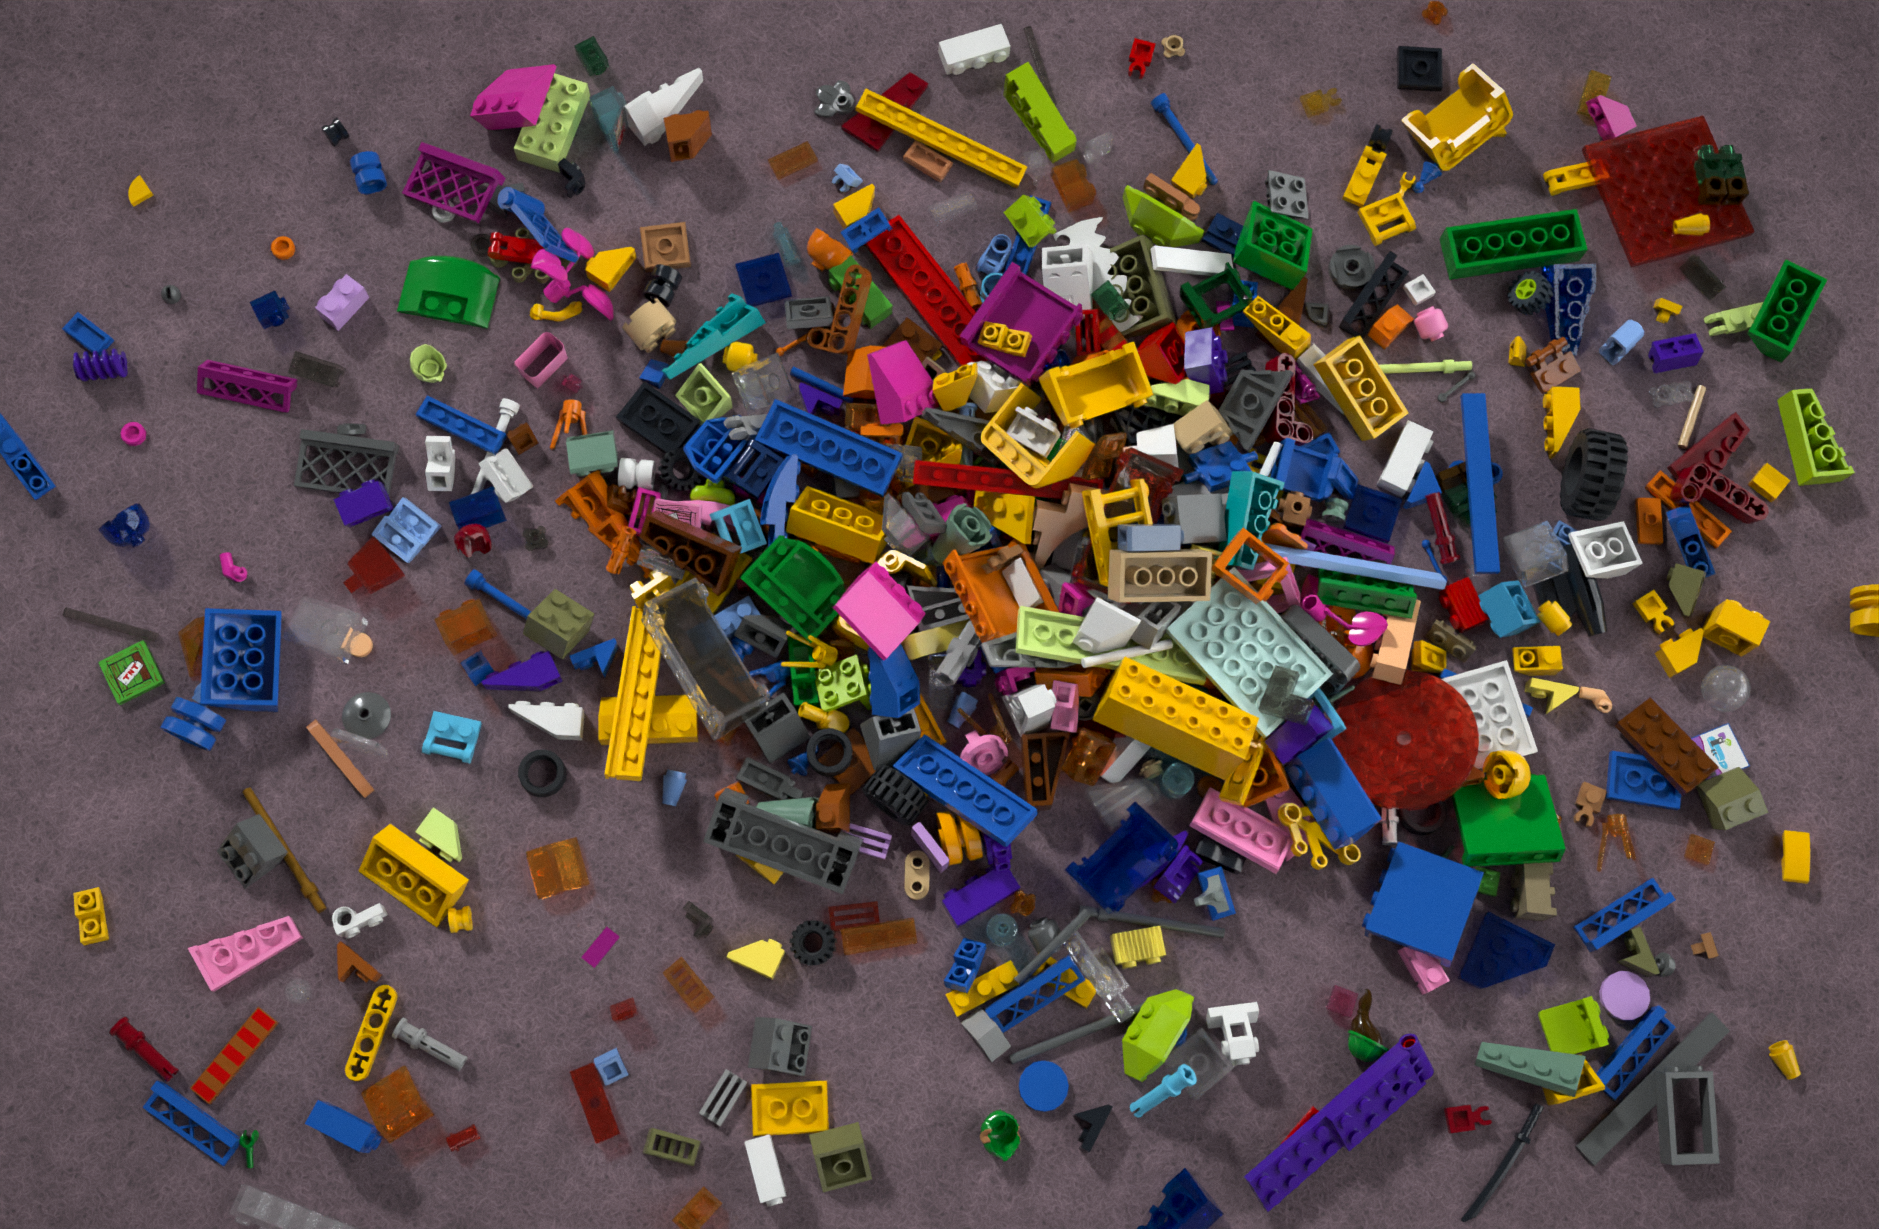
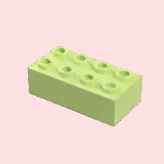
[514,73,590,173]

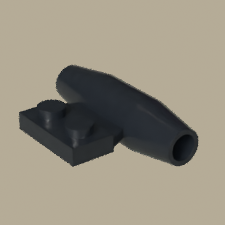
[1531,543,1607,637]

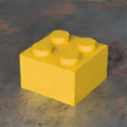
[1702,599,1770,657]

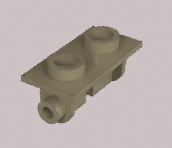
[1425,620,1476,663]

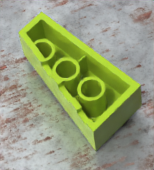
[1003,62,1077,164]

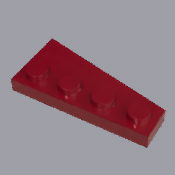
[841,72,929,152]
[1667,412,1750,503]

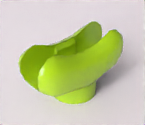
[690,479,735,506]

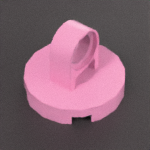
[960,730,1008,776]

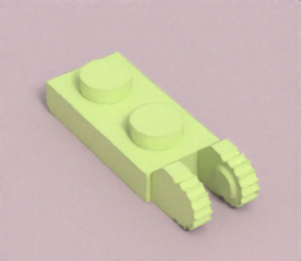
[1704,302,1763,337]

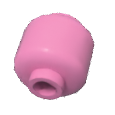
[1414,306,1448,342]

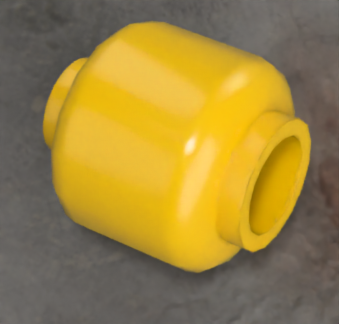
[723,341,758,374]

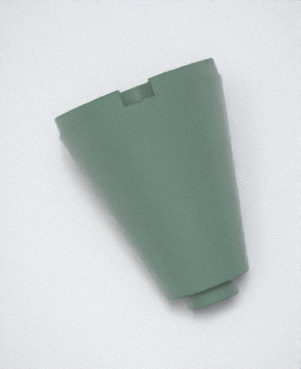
[932,503,992,564]
[754,797,819,831]

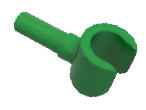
[239,1130,259,1168]

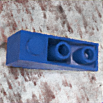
[1666,504,1716,578]

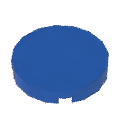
[1018,1061,1069,1112]

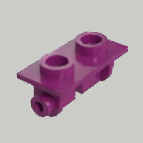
[1295,362,1320,404]

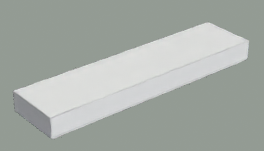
[1151,246,1233,276]

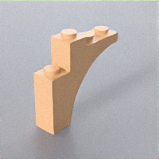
[1029,483,1127,571]

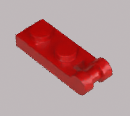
[487,232,544,264]

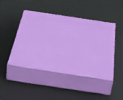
[911,822,949,873]

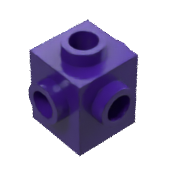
[957,650,986,687]

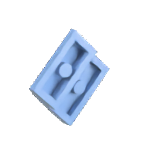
[371,497,442,563]

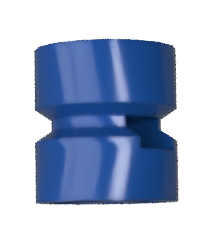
[350,151,387,195]

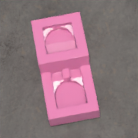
[1051,680,1079,732]

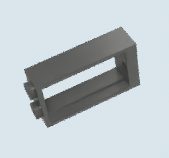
[1654,1066,1720,1165]

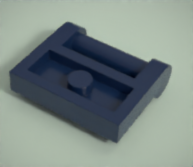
[723,439,784,500]

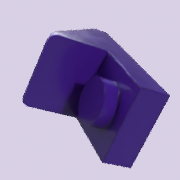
[799,382,843,416]

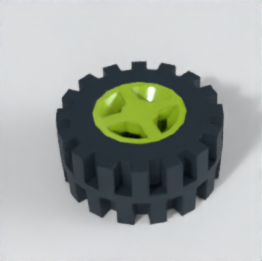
[1508,271,1553,315]

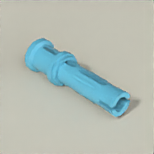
[1130,1064,1197,1118]

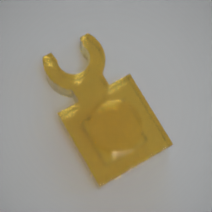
[1299,88,1342,118]

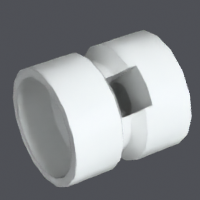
[618,458,656,490]

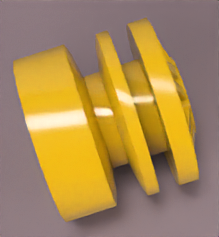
[1850,584,1879,637]

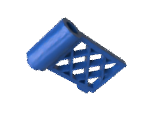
[497,187,579,263]

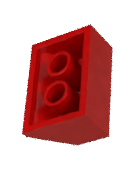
[1137,321,1186,385]

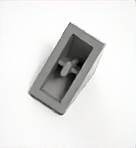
[961,1007,1011,1062]

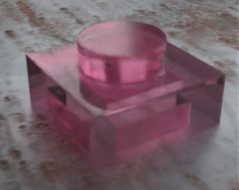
[1326,985,1358,1018]

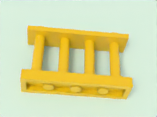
[1081,479,1153,587]

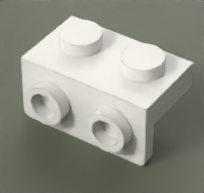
[1007,406,1061,458]
[479,449,533,503]

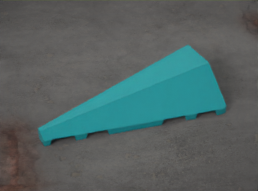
[662,293,766,380]

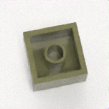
[523,589,594,660]

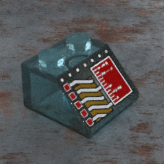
[589,86,628,154]

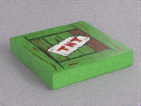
[98,640,165,705]

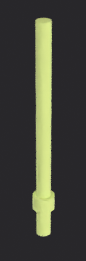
[1379,359,1472,374]

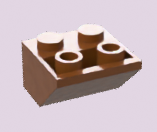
[663,110,712,162]

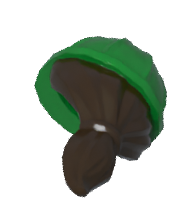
[1347,989,1390,1062]

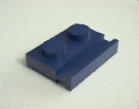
[1202,213,1243,258]

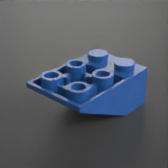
[868,643,920,718]

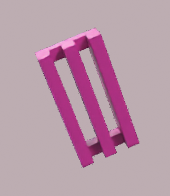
[628,487,661,536]

